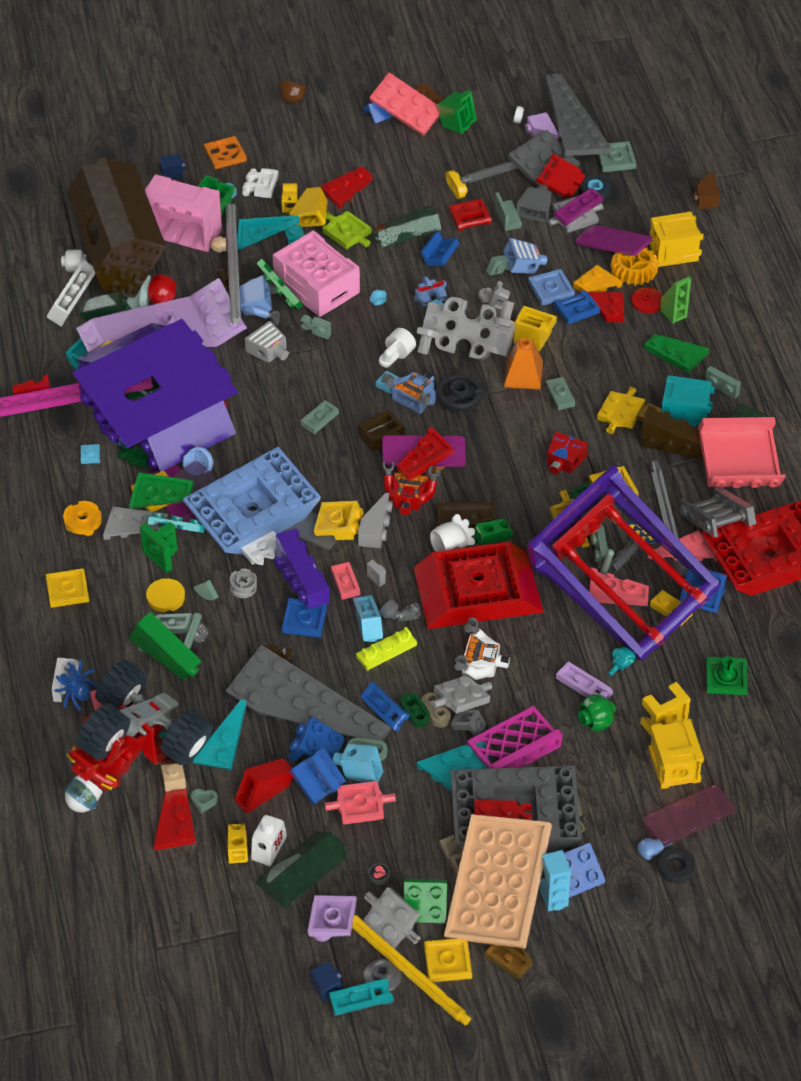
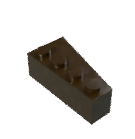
[641,405,703,460]

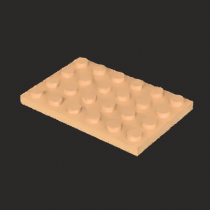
[444,814,552,948]

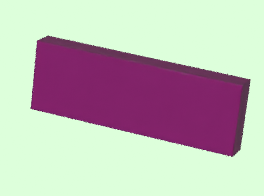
[554,188,603,226]

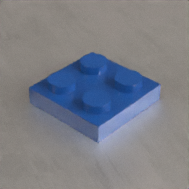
[282,598,328,638]

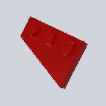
[397,426,454,481]
[154,788,196,850]

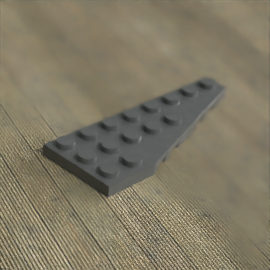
[226,645,391,741]

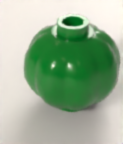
[578,694,616,732]

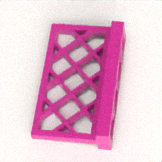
[467,706,563,769]

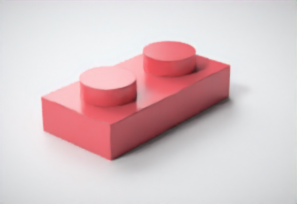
[331,562,360,600]

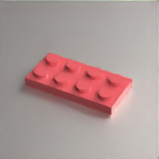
[370,73,440,136]

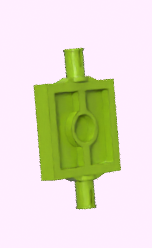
[323,211,372,250]

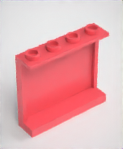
[698,417,785,488]

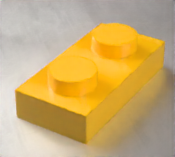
[650,590,693,626]

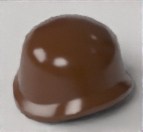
[278,81,307,104]

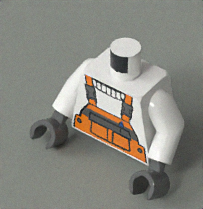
[454,618,510,680]

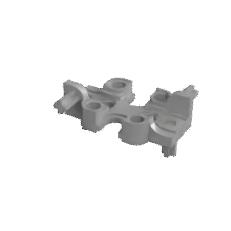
[417,297,516,360]

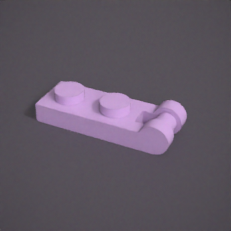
[556,661,613,698]

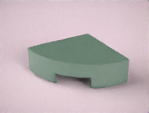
[193,580,218,600]

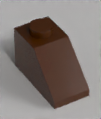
[693,172,720,209]

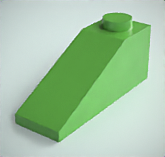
[660,277,691,323]

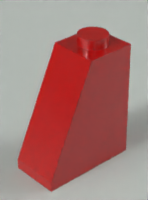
[234,758,293,813]

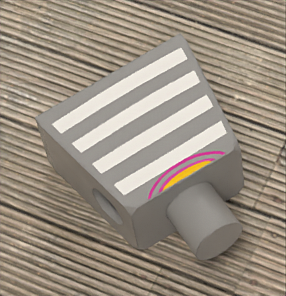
[245,321,289,362]

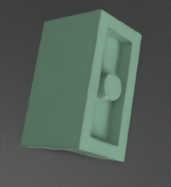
[495,192,522,231]

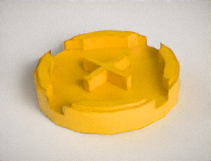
[146,579,185,612]

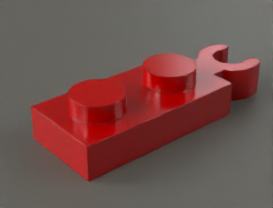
[474,800,532,820]

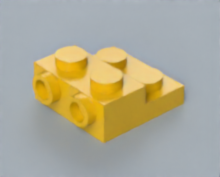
[314,501,364,540]

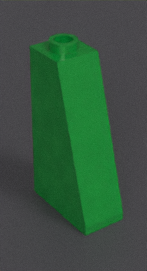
[129,611,201,681]

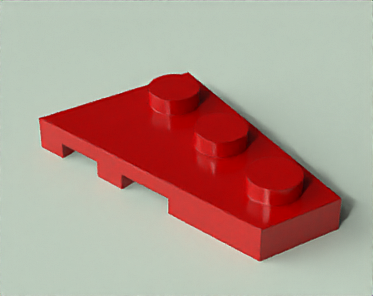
[320,166,372,210]

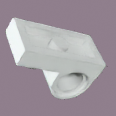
[52,658,81,702]

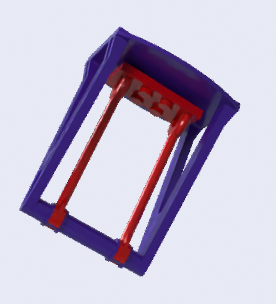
[528,465,721,661]

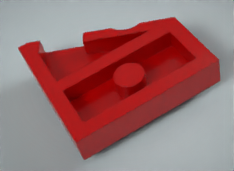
[589,292,624,322]
[13,375,50,395]

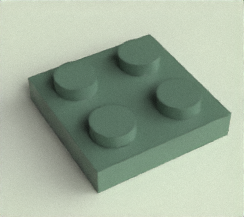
[597,141,636,172]

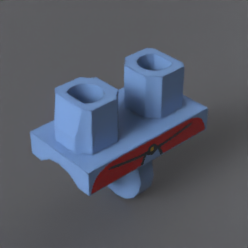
[413,276,447,307]

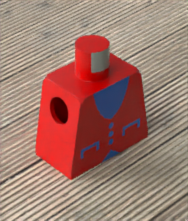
[547,431,588,475]

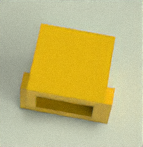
[514,306,557,351]

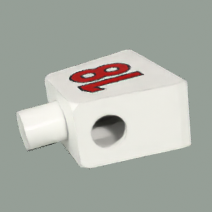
[251,815,287,866]

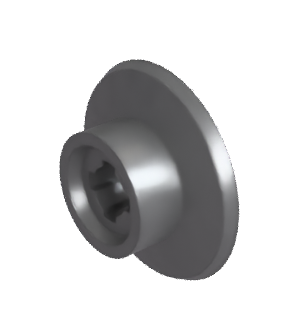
[363,959,402,993]

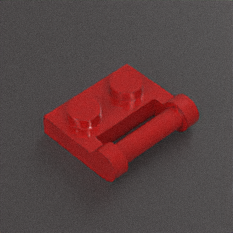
[449,199,492,232]

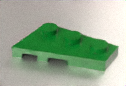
[644,334,709,373]

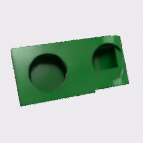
[474,519,513,546]

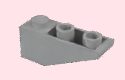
[358,493,392,548]

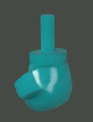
[608,647,635,677]

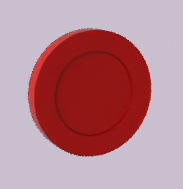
[631,288,663,313]

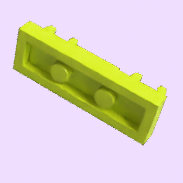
[356,627,417,671]

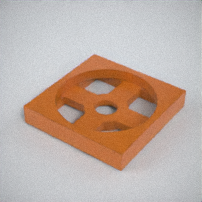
[204,136,247,169]

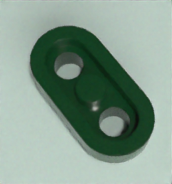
[401,693,430,728]

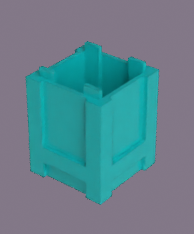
[662,375,715,427]

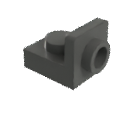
[450,710,486,737]

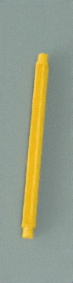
[352,915,471,1025]

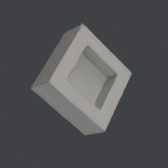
[367,560,386,587]

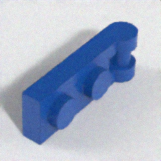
[360,681,410,732]

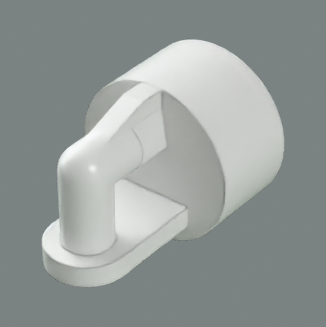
[379,328,416,367]

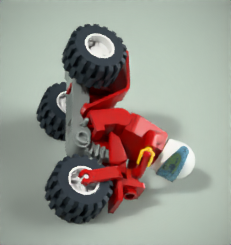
[64,659,213,812]

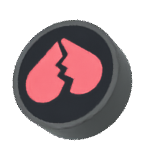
[369,863,390,885]

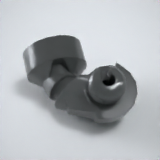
[379,599,421,622]

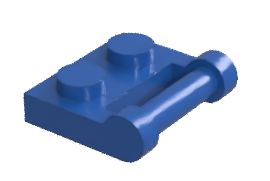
[553,290,600,324]

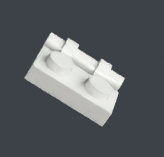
[243,168,279,198]

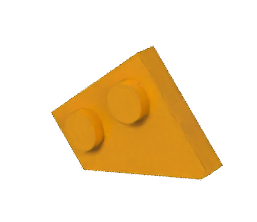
[573,265,622,294]

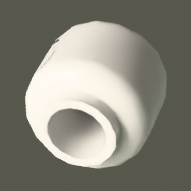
[61,250,87,272]

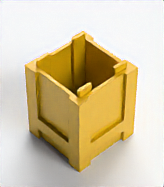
[649,212,703,267]
[648,719,704,789]

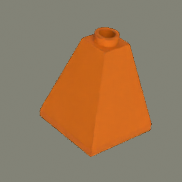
[504,338,543,390]

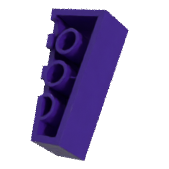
[274,528,329,609]

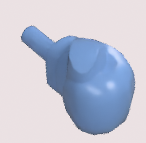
[637,838,673,860]

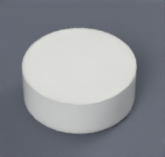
[514,106,524,124]

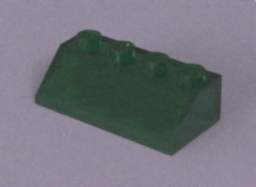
[256,832,346,909]

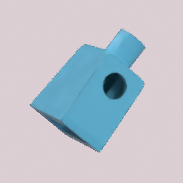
[333,744,383,783]

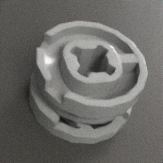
[230,568,257,598]

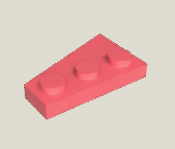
[590,567,649,606]

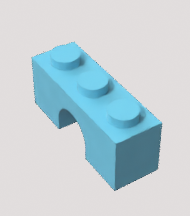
[540,850,571,911]

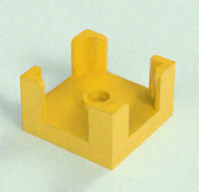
[640,682,690,737]

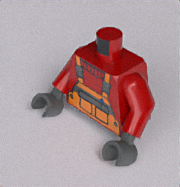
[383,461,441,515]

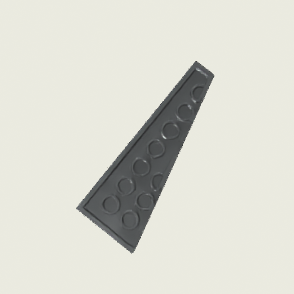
[545,73,611,156]

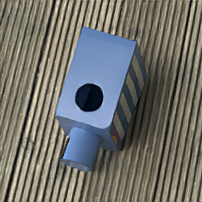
[503,238,547,274]

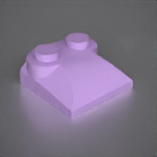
[308,895,357,941]

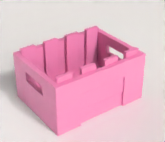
[145,174,222,252]
[273,230,360,318]

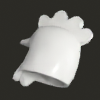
[430,514,475,552]

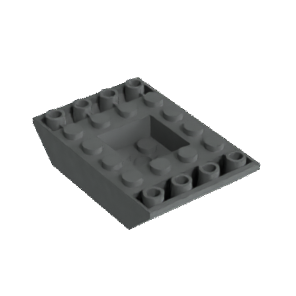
[451,766,582,852]

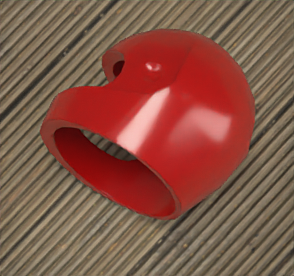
[148,275,176,304]

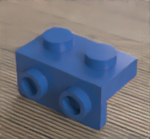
[421,231,460,266]

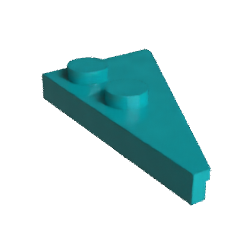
[237,215,300,250]
[193,699,247,771]

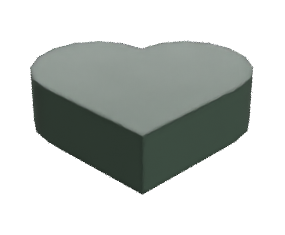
[191,789,218,814]

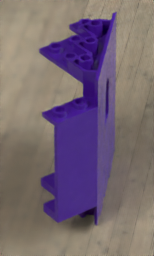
[72,318,239,472]

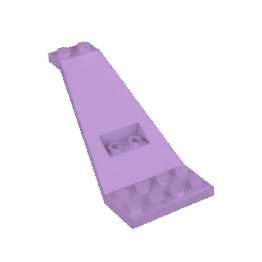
[77,278,247,353]

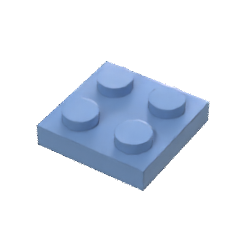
[528,269,575,306]

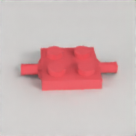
[325,781,396,825]

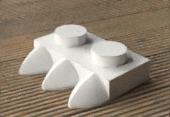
[241,531,276,565]

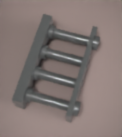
[679,486,756,537]

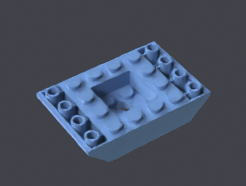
[183,447,321,554]

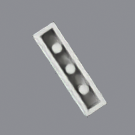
[46,260,95,326]

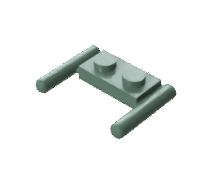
[591,522,614,575]
[138,613,202,652]

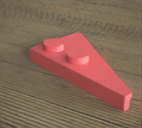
[648,530,718,562]

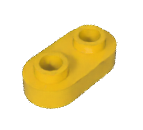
[446,170,467,199]

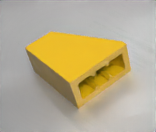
[289,187,327,227]

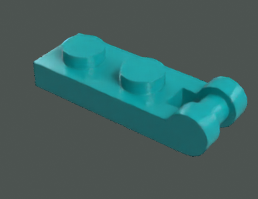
[329,979,394,1016]

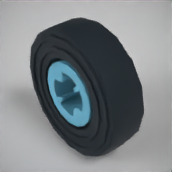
[580,175,611,200]

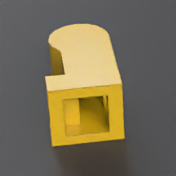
[282,183,298,213]
[228,823,248,863]

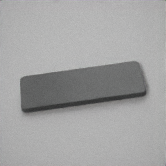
[282,512,337,550]

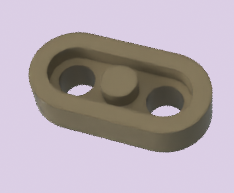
[422,692,451,728]

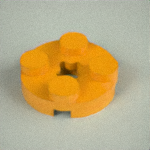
[63,501,102,536]

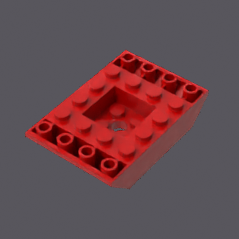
[701,500,801,596]
[413,542,543,629]

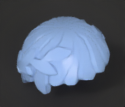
[183,446,213,477]

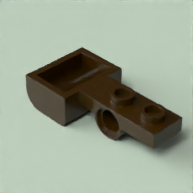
[358,410,404,452]

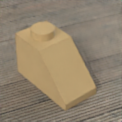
[160,759,186,792]

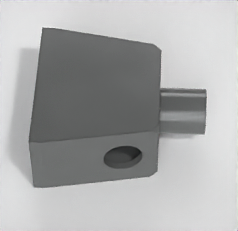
[517,185,552,223]

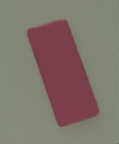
[643,785,736,846]

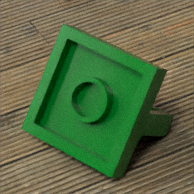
[139,522,178,574]

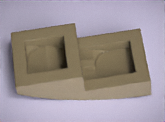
[438,834,463,876]

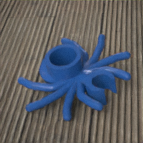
[55,660,98,711]

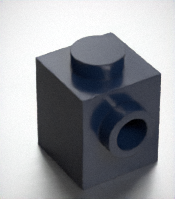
[159,154,185,180]
[310,962,342,1002]

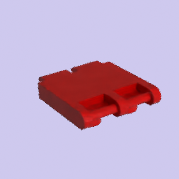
[536,154,585,198]

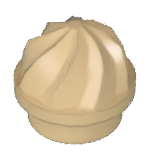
[211,236,227,253]

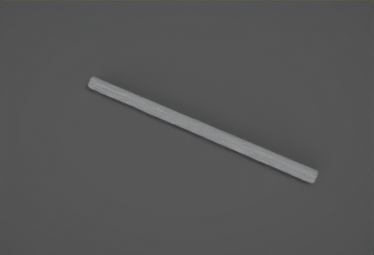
[226,203,241,325]

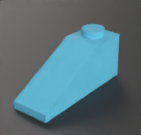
[353,595,383,642]

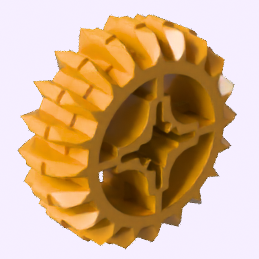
[611,247,658,286]

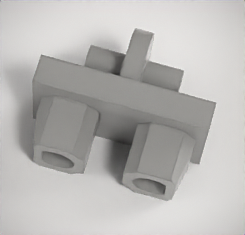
[478,281,510,315]

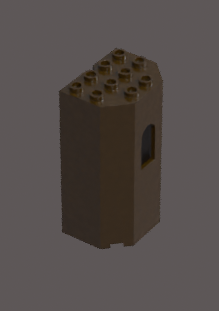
[67,157,166,298]

